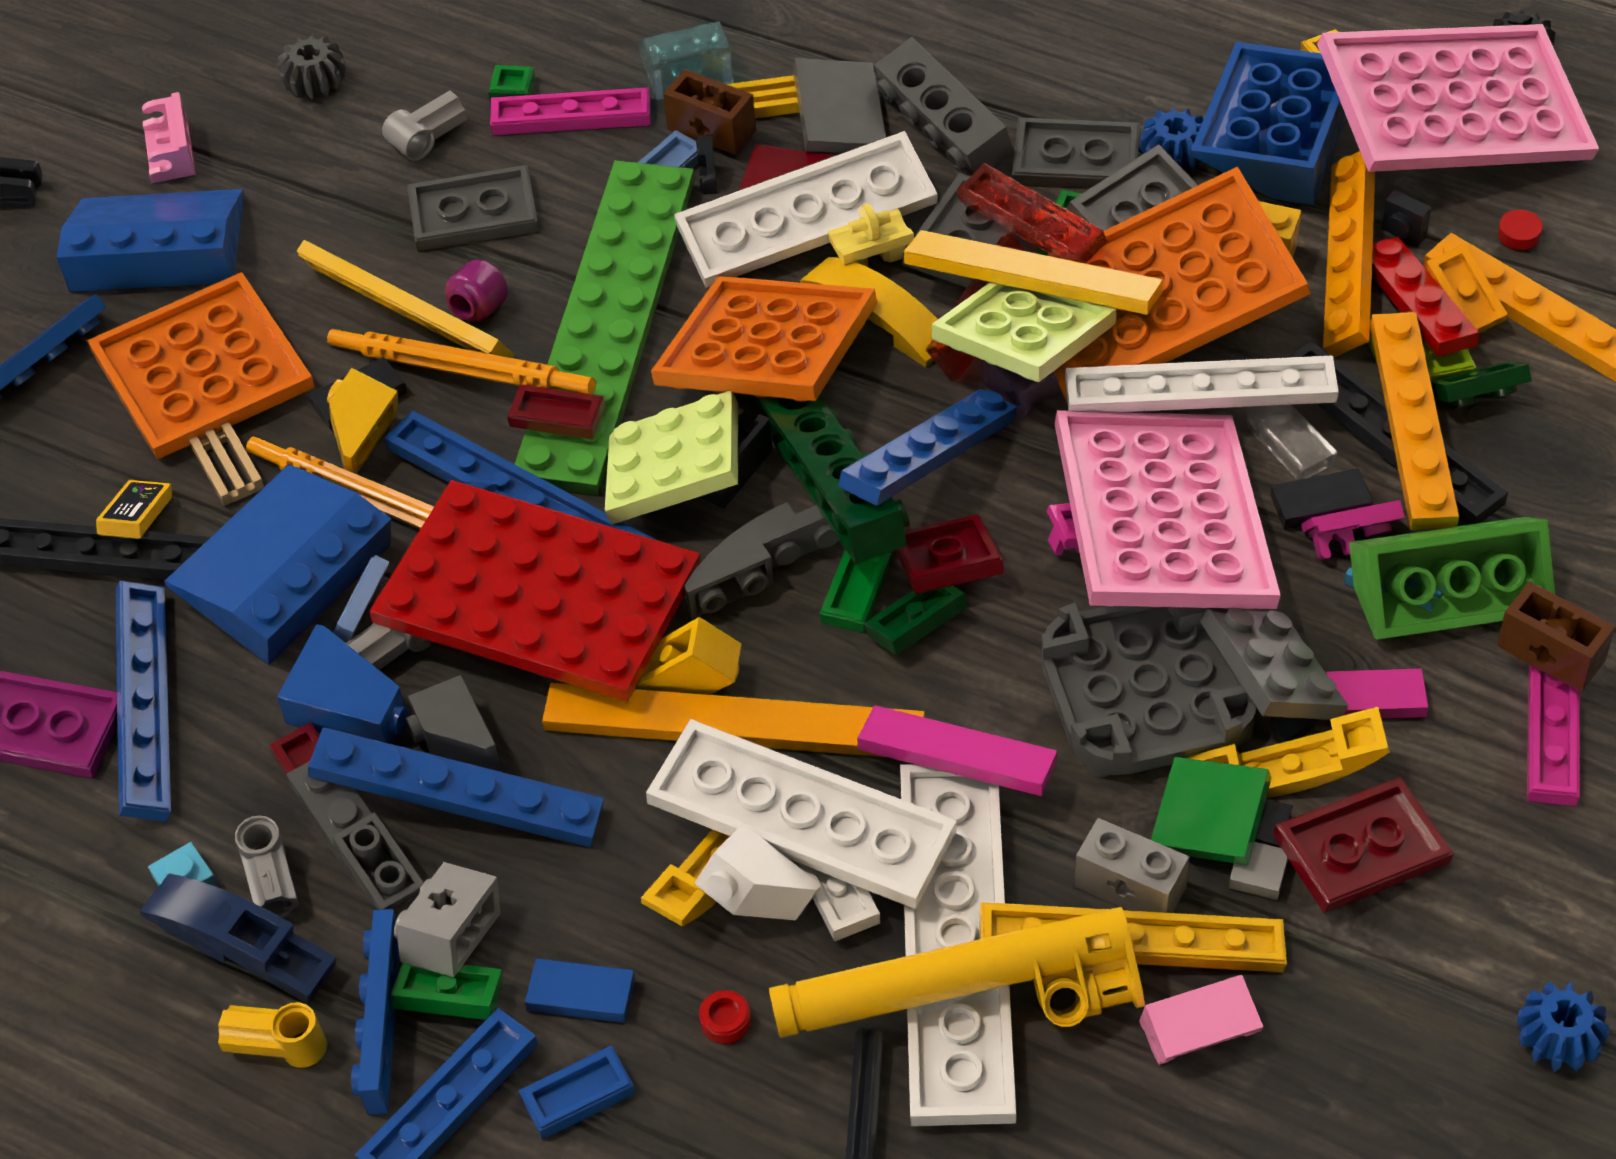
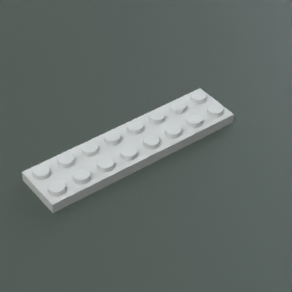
[900,764,1016,1126]

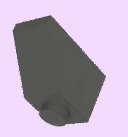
[405,675,502,772]

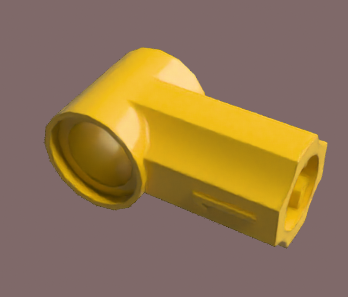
[218,1002,327,1068]

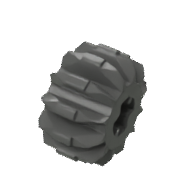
[278,34,346,100]

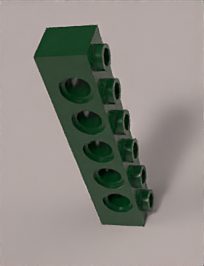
[754,393,909,564]

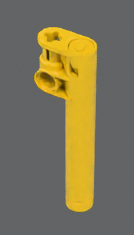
[769,907,1145,1038]

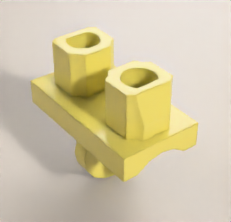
[828,203,914,267]

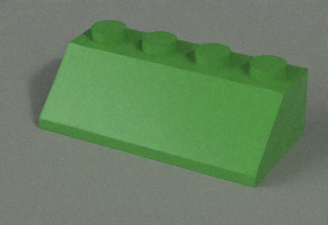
[1349,517,1555,640]

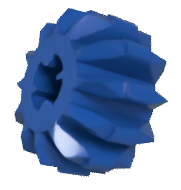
[1140,106,1204,172]
[1517,980,1610,1072]

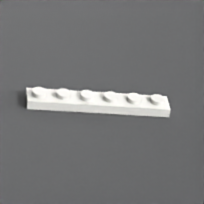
[1065,356,1339,412]

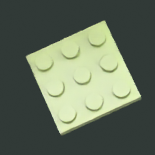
[932,282,1117,382]
[605,391,738,524]

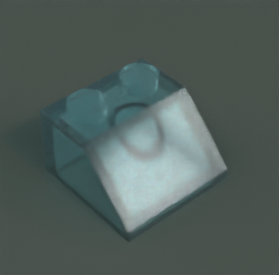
[637,21,733,100]

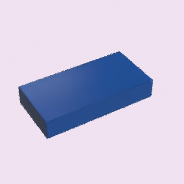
[525,959,636,1023]
[518,1045,636,1140]

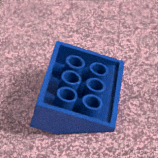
[1191,42,1347,205]
[56,189,244,292]
[165,464,391,665]

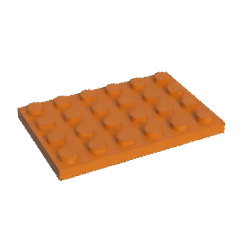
[1050,167,1311,404]

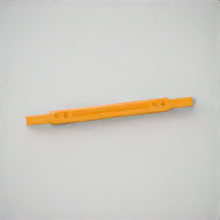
[327,329,596,395]
[246,436,434,529]

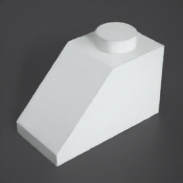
[694,823,821,920]

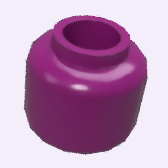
[445,260,508,323]

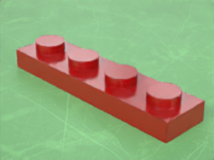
[1372,237,1479,357]

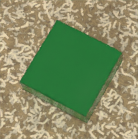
[488,65,535,102]

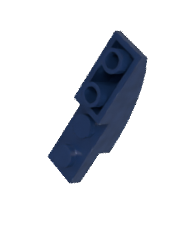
[140,873,336,1004]

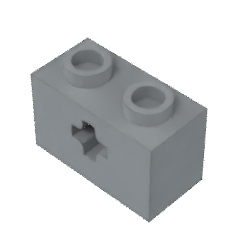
[1075,818,1189,913]
[394,862,500,977]

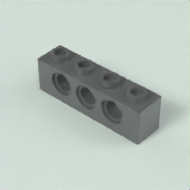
[874,37,1014,179]

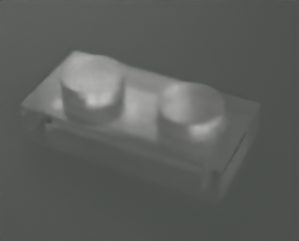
[1246,405,1337,480]

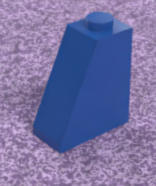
[277,624,409,744]

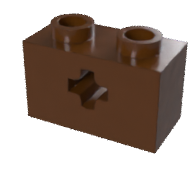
[663,69,756,155]
[1497,581,1616,692]

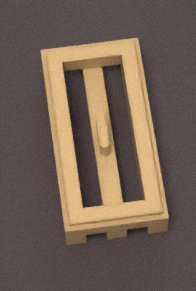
[189,422,264,506]

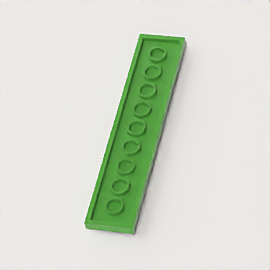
[515,160,695,496]

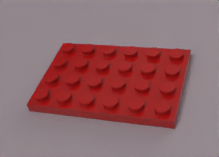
[370,480,701,702]

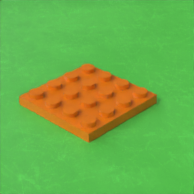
[87,272,315,460]
[651,276,877,401]

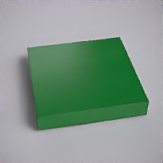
[1151,757,1272,865]

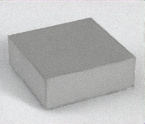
[1229,842,1288,900]

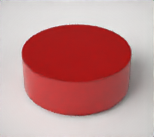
[1498,210,1543,250]
[699,990,751,1044]

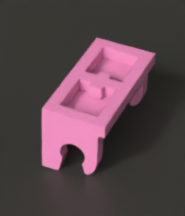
[142,92,196,183]
[1139,975,1263,1065]

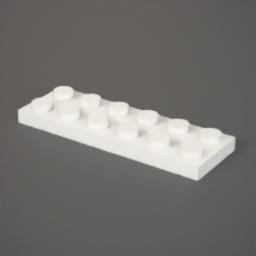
[674,131,937,288]
[646,719,957,909]

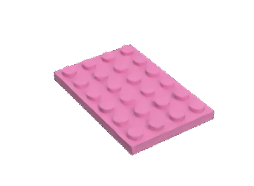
[1317,24,1599,172]
[1055,410,1281,609]

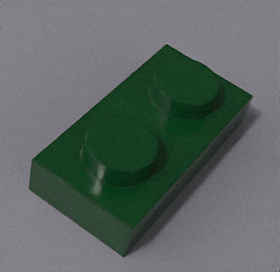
[1431,361,1532,407]
[865,585,968,656]

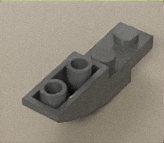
[684,502,838,620]
[286,761,423,910]

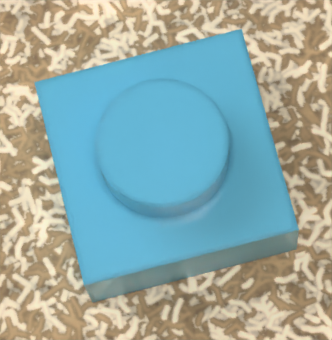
[148,842,217,886]

